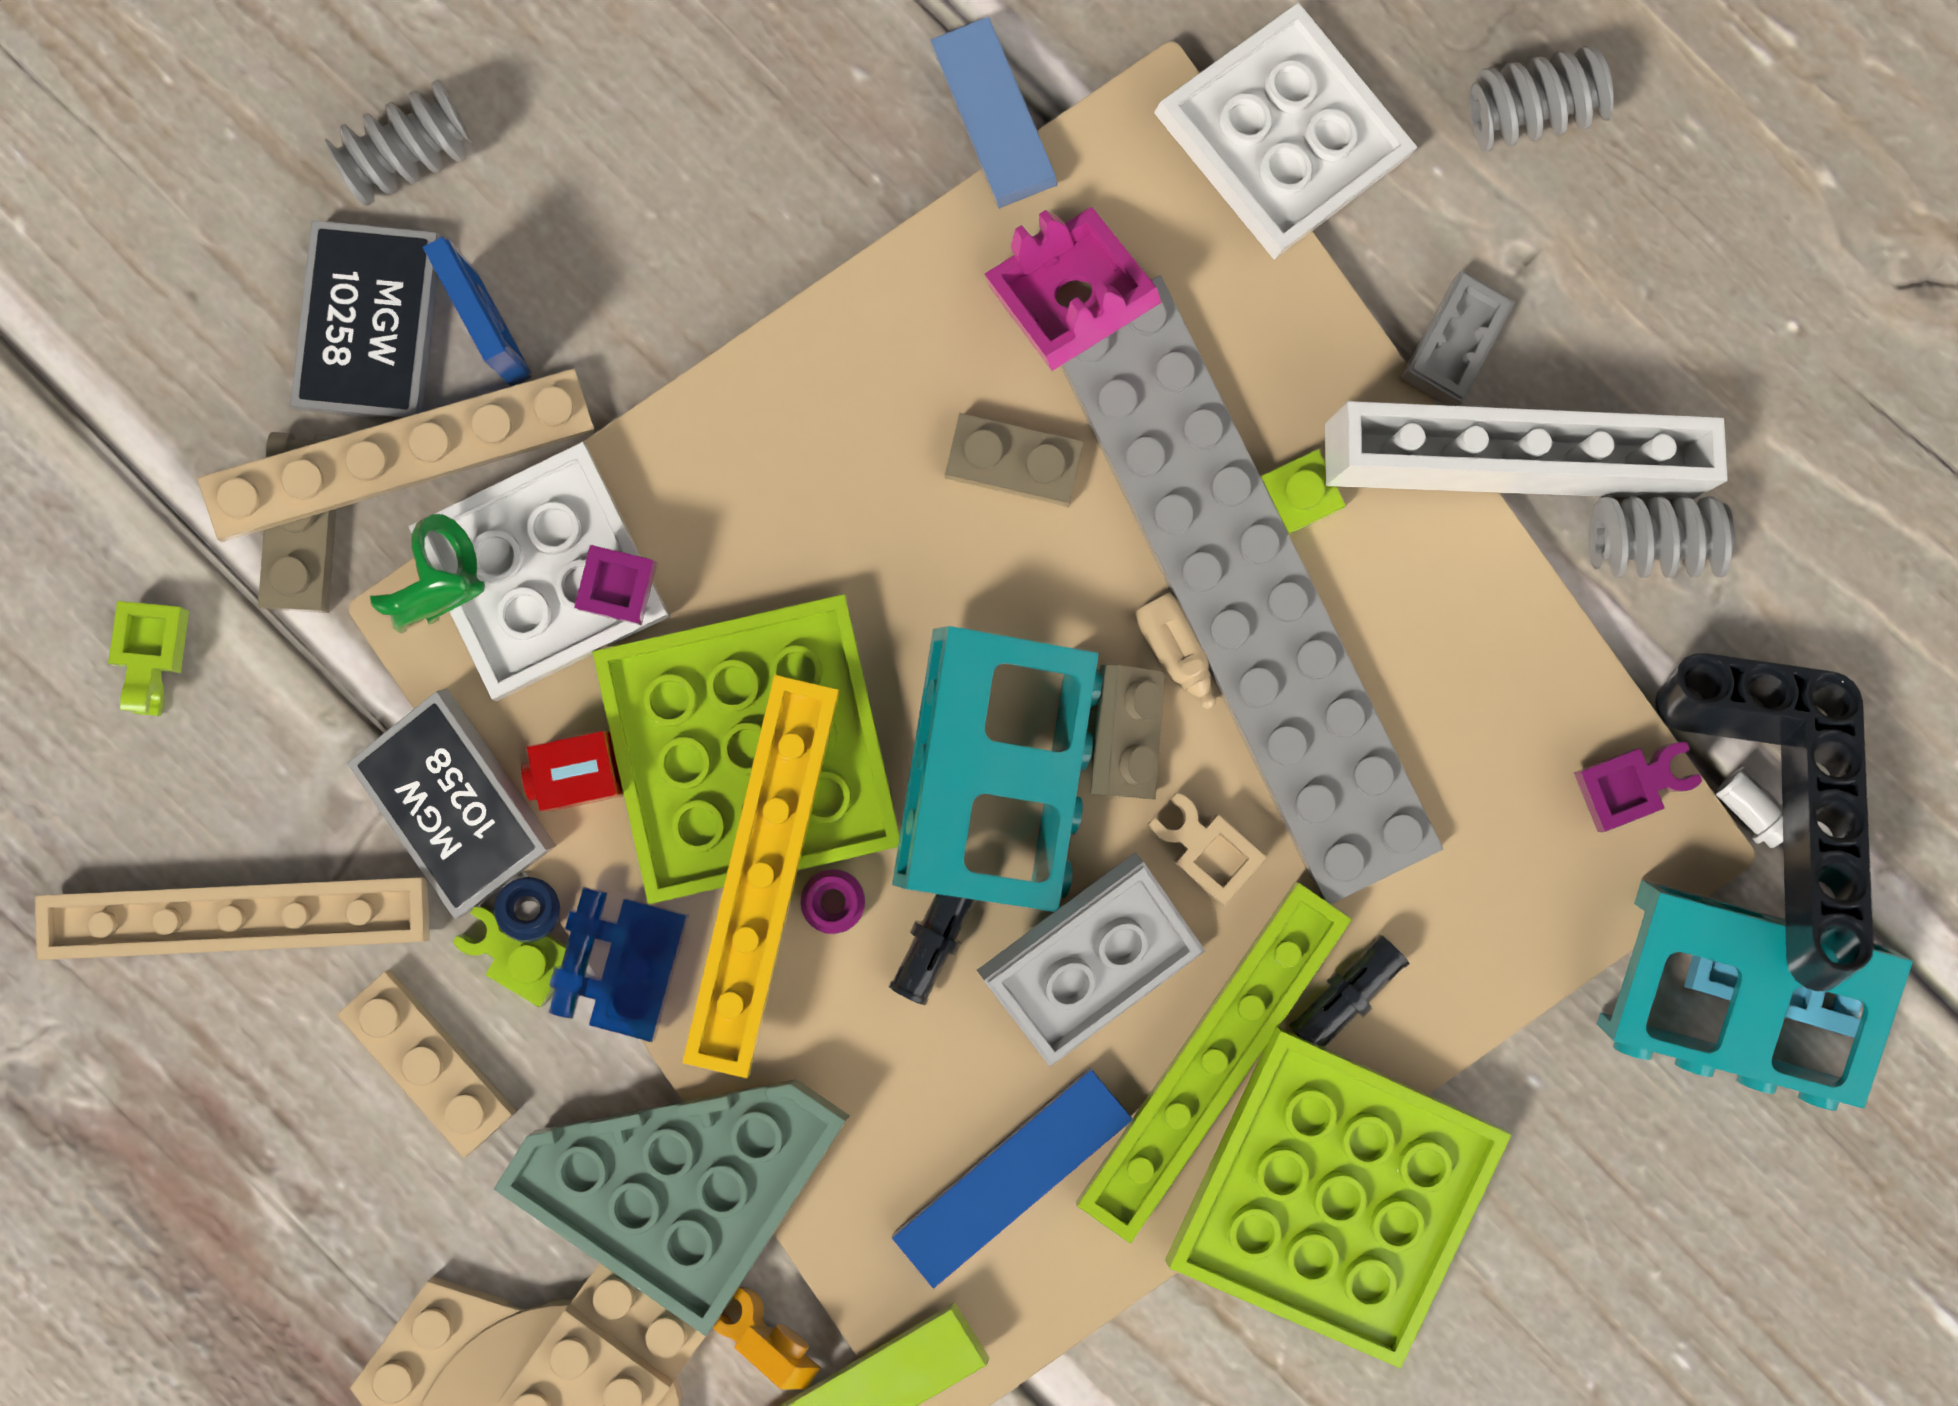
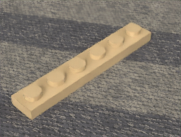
[197,369,594,542]
[35,877,430,960]

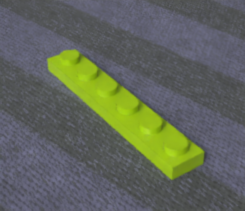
[1076,882,1352,1244]

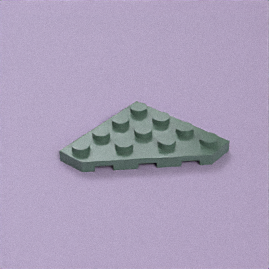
[494,1079,850,1336]

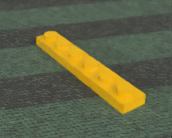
[682,675,840,1078]

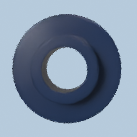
[494,877,561,942]

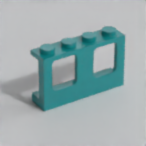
[892,626,1103,912]
[1597,880,1913,1111]

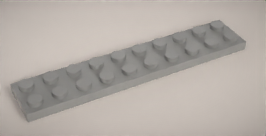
[1061,275,1443,904]

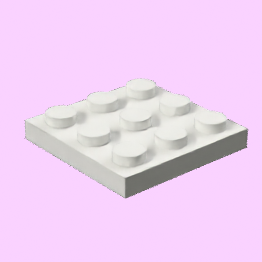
[1154,2,1418,260]
[408,442,671,701]

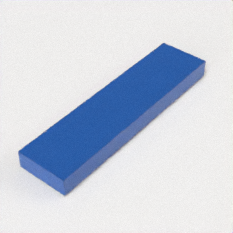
[892,1068,1133,1289]

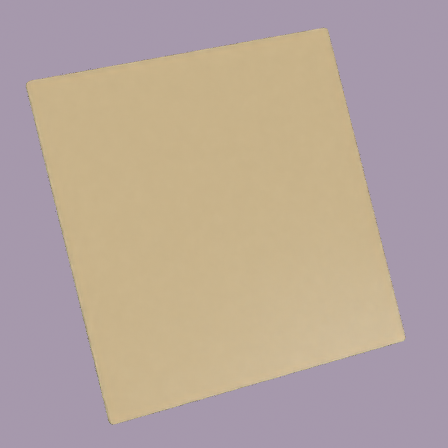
[349,42,1756,1406]

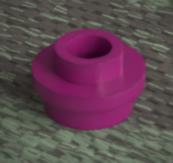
[800,869,865,934]

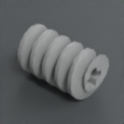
[1469,46,1614,152]
[325,80,473,206]
[1589,496,1735,578]

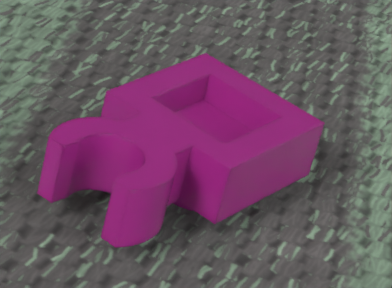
[1574,742,1702,832]

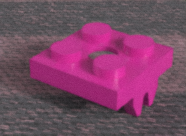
[984,207,1161,371]

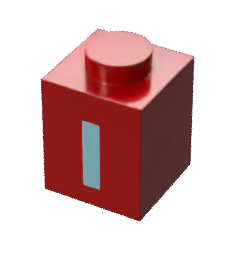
[521,731,624,811]

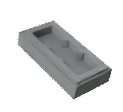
[1400,270,1515,406]

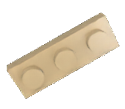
[336,970,517,1159]

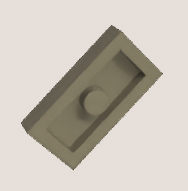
[945,413,1084,507]
[1090,665,1165,799]

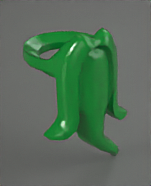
[370,514,485,633]

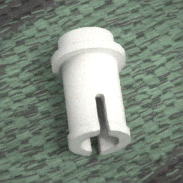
[1714,766,1783,848]

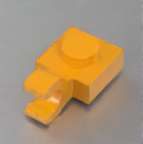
[713,1287,821,1390]

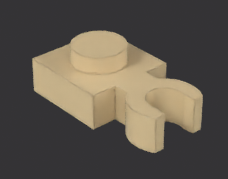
[1148,793,1267,906]

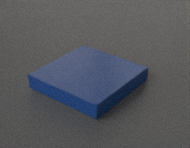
[423,236,532,387]

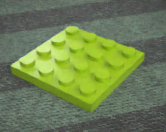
[592,594,900,905]
[1165,1026,1512,1369]

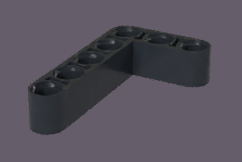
[1655,653,1874,992]

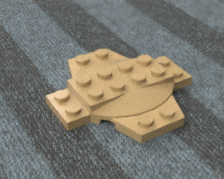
[350,1263,706,1406]

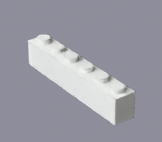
[1325,401,1727,499]

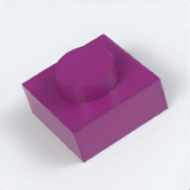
[574,545,657,626]

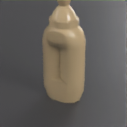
[1136,593,1216,709]

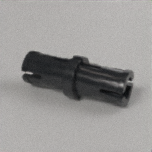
[888,894,976,1005]
[1289,934,1410,1048]

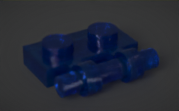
[548,886,690,1042]

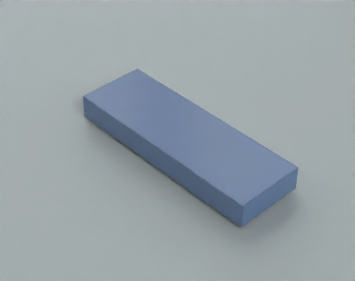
[931,16,1057,209]

